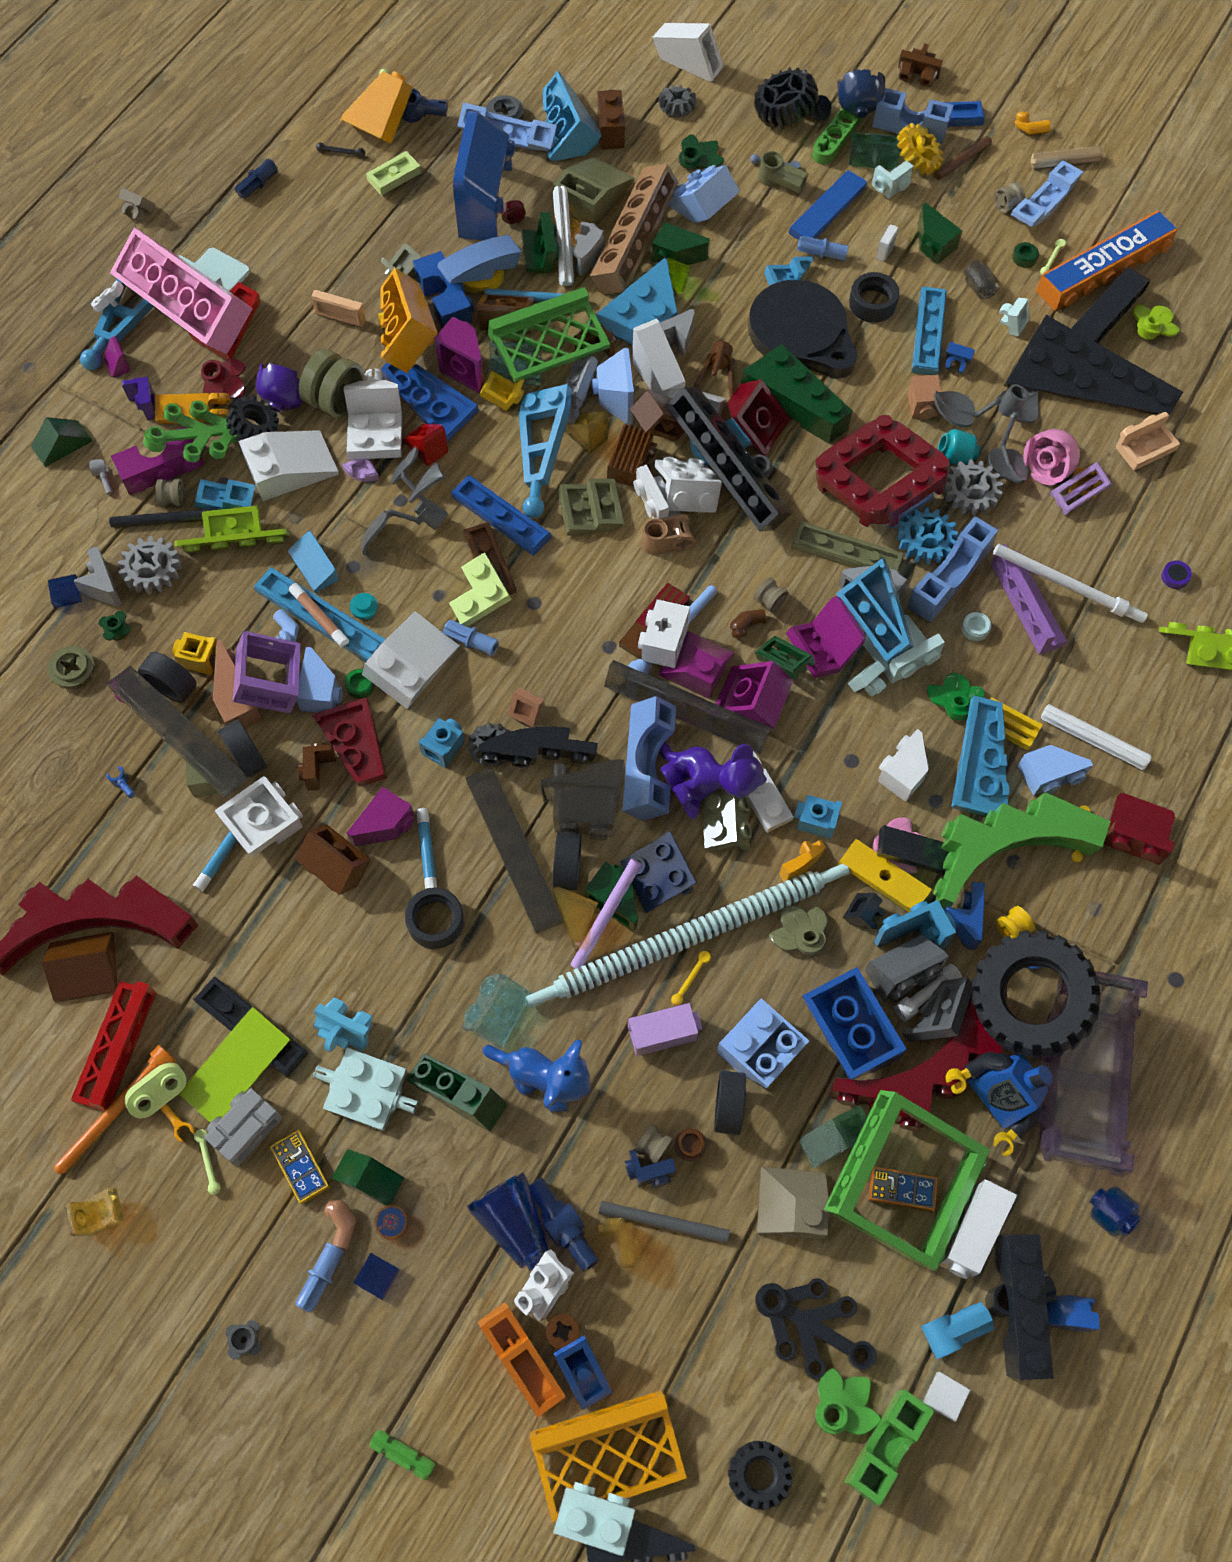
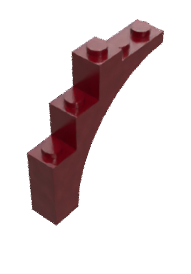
[0,875,199,976]
[830,985,1008,1131]

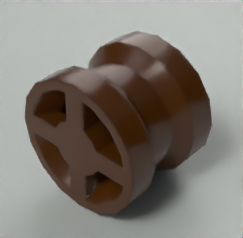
[545,1314,580,1350]

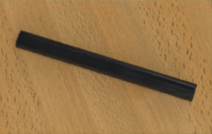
[109,508,221,528]

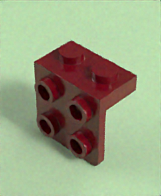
[1104,793,1175,865]

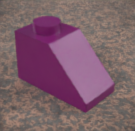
[346,787,414,847]

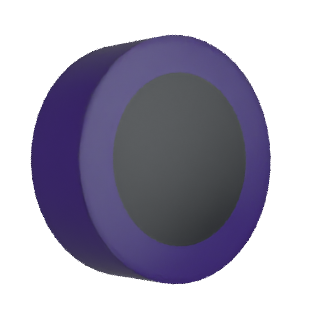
[1161,560,1192,589]

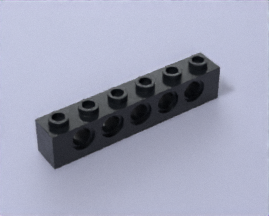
[666,387,793,532]

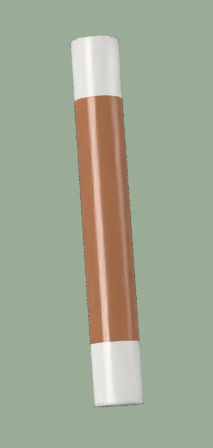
[289,583,349,647]

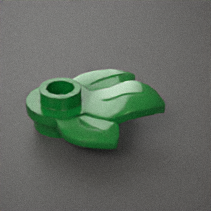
[927,672,985,721]

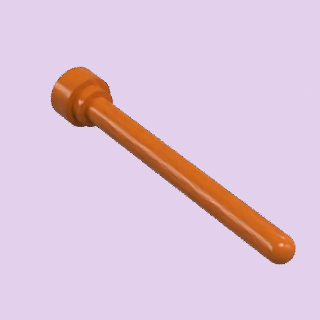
[54,1044,177,1174]

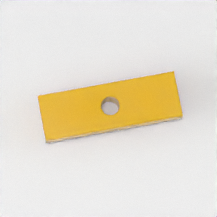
[838,839,932,912]

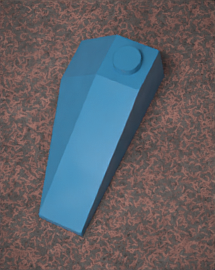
[543,71,602,161]

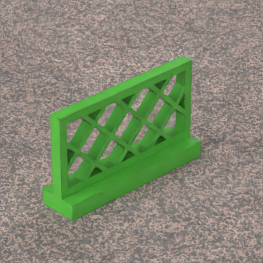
[488,287,610,383]

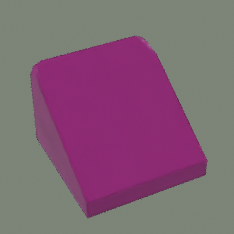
[104,336,131,378]

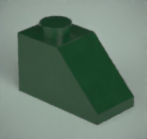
[918,202,963,264]
[651,222,710,269]
[584,861,638,933]

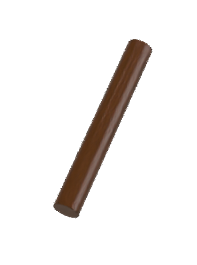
[934,136,992,180]

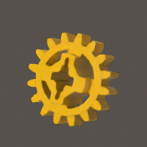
[897,123,944,176]

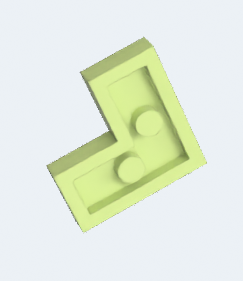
[449,552,512,627]

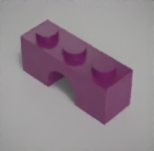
[111,426,205,496]

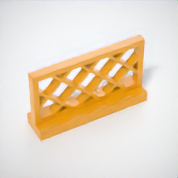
[529,1390,687,1522]

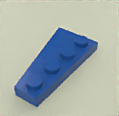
[381,362,478,442]

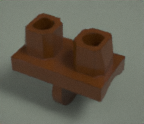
[898,43,943,87]

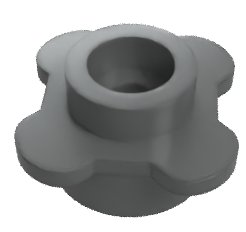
[226,1320,262,1360]

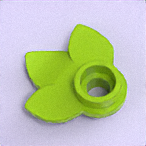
[1133,304,1181,340]

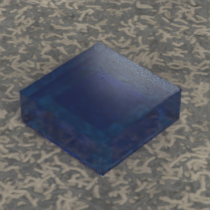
[48,574,82,608]
[353,1253,400,1300]

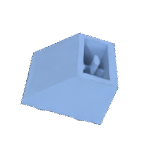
[668,165,740,223]
[716,998,809,1088]

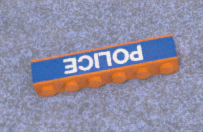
[1036,210,1178,311]

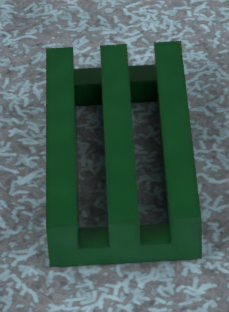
[755,636,815,680]

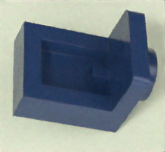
[624,1149,676,1188]

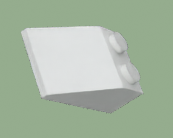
[239,431,339,501]
[362,611,460,710]

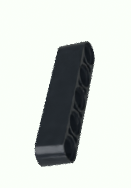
[1071,267,1150,343]

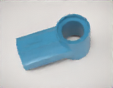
[921,1302,995,1359]

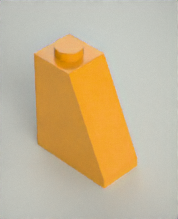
[341,71,413,144]

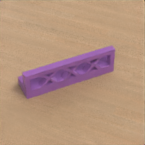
[991,544,1067,655]

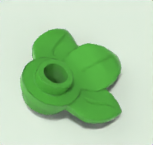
[815,1368,881,1435]

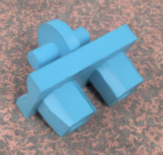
[314,997,373,1052]

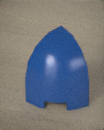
[1047,1295,1100,1332]

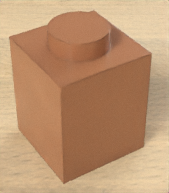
[907,375,941,419]

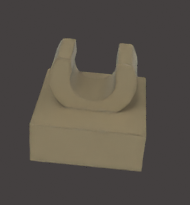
[118,188,155,221]

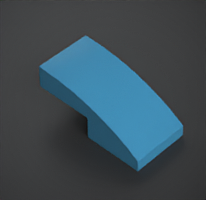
[195,479,255,509]

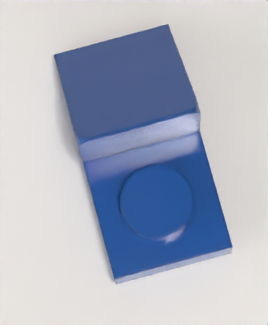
[944,881,985,950]
[554,1336,613,1411]

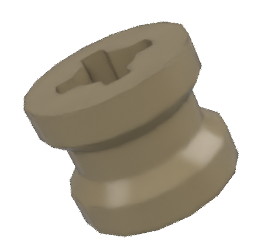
[994,182,1025,213]
[156,479,185,507]
[754,577,789,613]
[635,1124,673,1164]

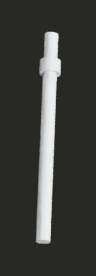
[993,544,1147,623]

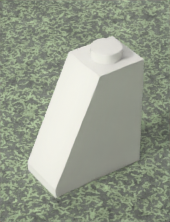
[652,23,724,81]
[632,319,686,398]
[942,1179,1017,1279]

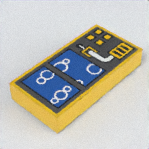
[270,1130,330,1205]

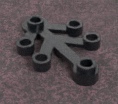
[755,1278,876,1380]

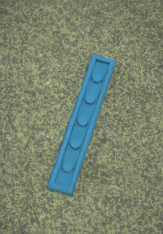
[253,567,386,662]

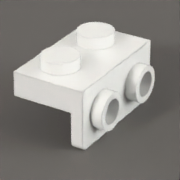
[634,465,681,519]

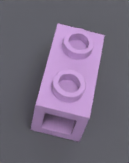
[628,1003,702,1056]

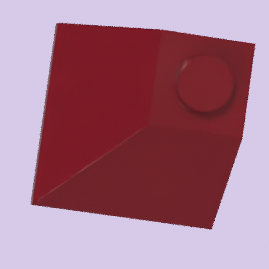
[727,379,791,456]

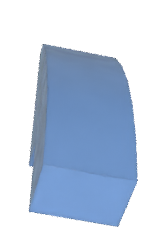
[437,235,521,284]

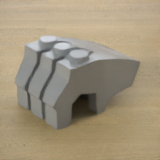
[572,221,604,276]

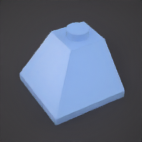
[592,348,634,425]

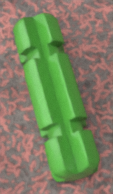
[369,1430,435,1480]

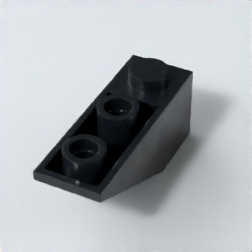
[586,1519,695,1562]

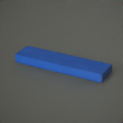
[789,170,868,240]
[451,475,551,556]

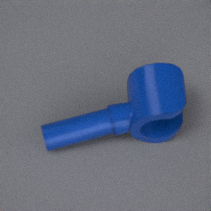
[106,766,135,798]

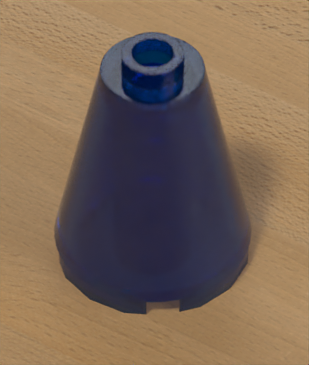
[466,1171,549,1271]

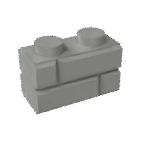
[204,1088,282,1167]

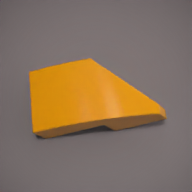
[779,840,826,882]

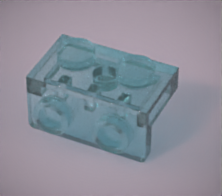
[462,974,533,1048]

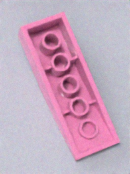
[110,228,253,354]

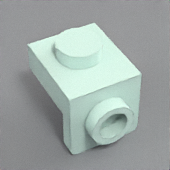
[872,160,913,199]

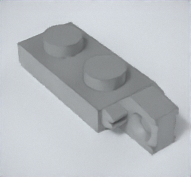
[565,355,598,425]

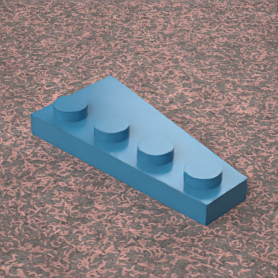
[951,696,1009,816]

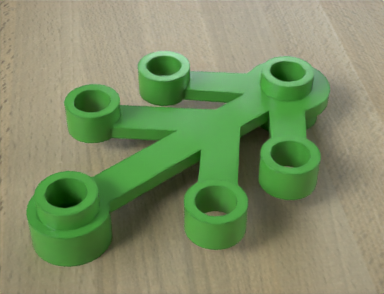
[143,401,238,462]

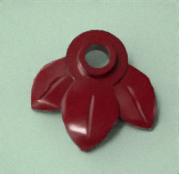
[201,358,246,407]

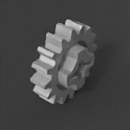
[942,459,1003,516]
[118,536,182,595]

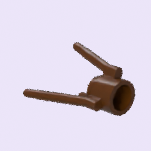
[694,341,735,398]

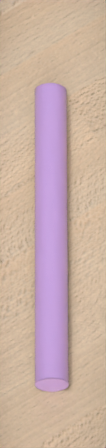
[571,858,642,970]

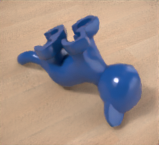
[482,1039,591,1113]

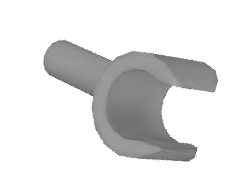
[89,459,113,495]

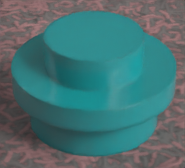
[350,593,378,620]

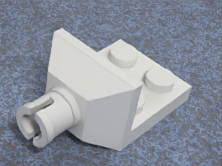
[344,369,403,460]

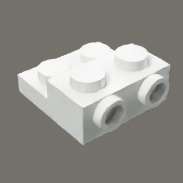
[215,776,303,858]

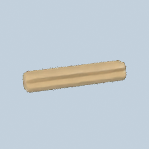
[1030,146,1103,169]

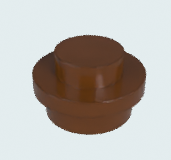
[674,1128,707,1162]

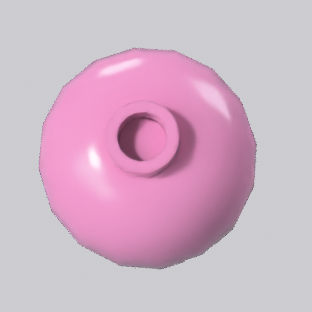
[1024,429,1080,485]

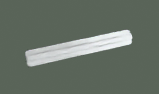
[553,186,574,286]
[1041,704,1151,770]

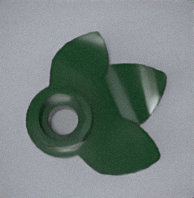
[679,134,724,169]

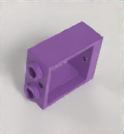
[233,631,300,714]

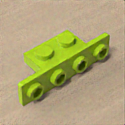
[175,506,290,553]
[1159,622,1232,670]

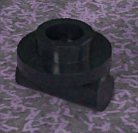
[808,95,832,121]

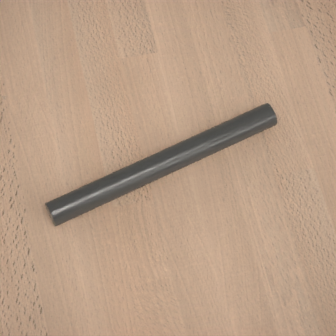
[599,1201,730,1243]

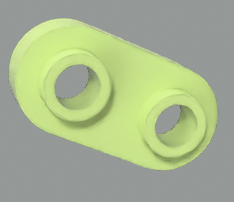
[124,1062,186,1118]

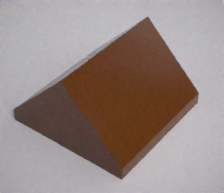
[477,293,534,334]
[42,932,118,1003]

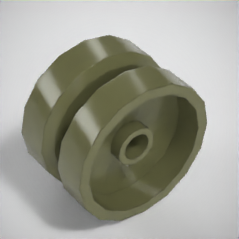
[299,348,364,418]

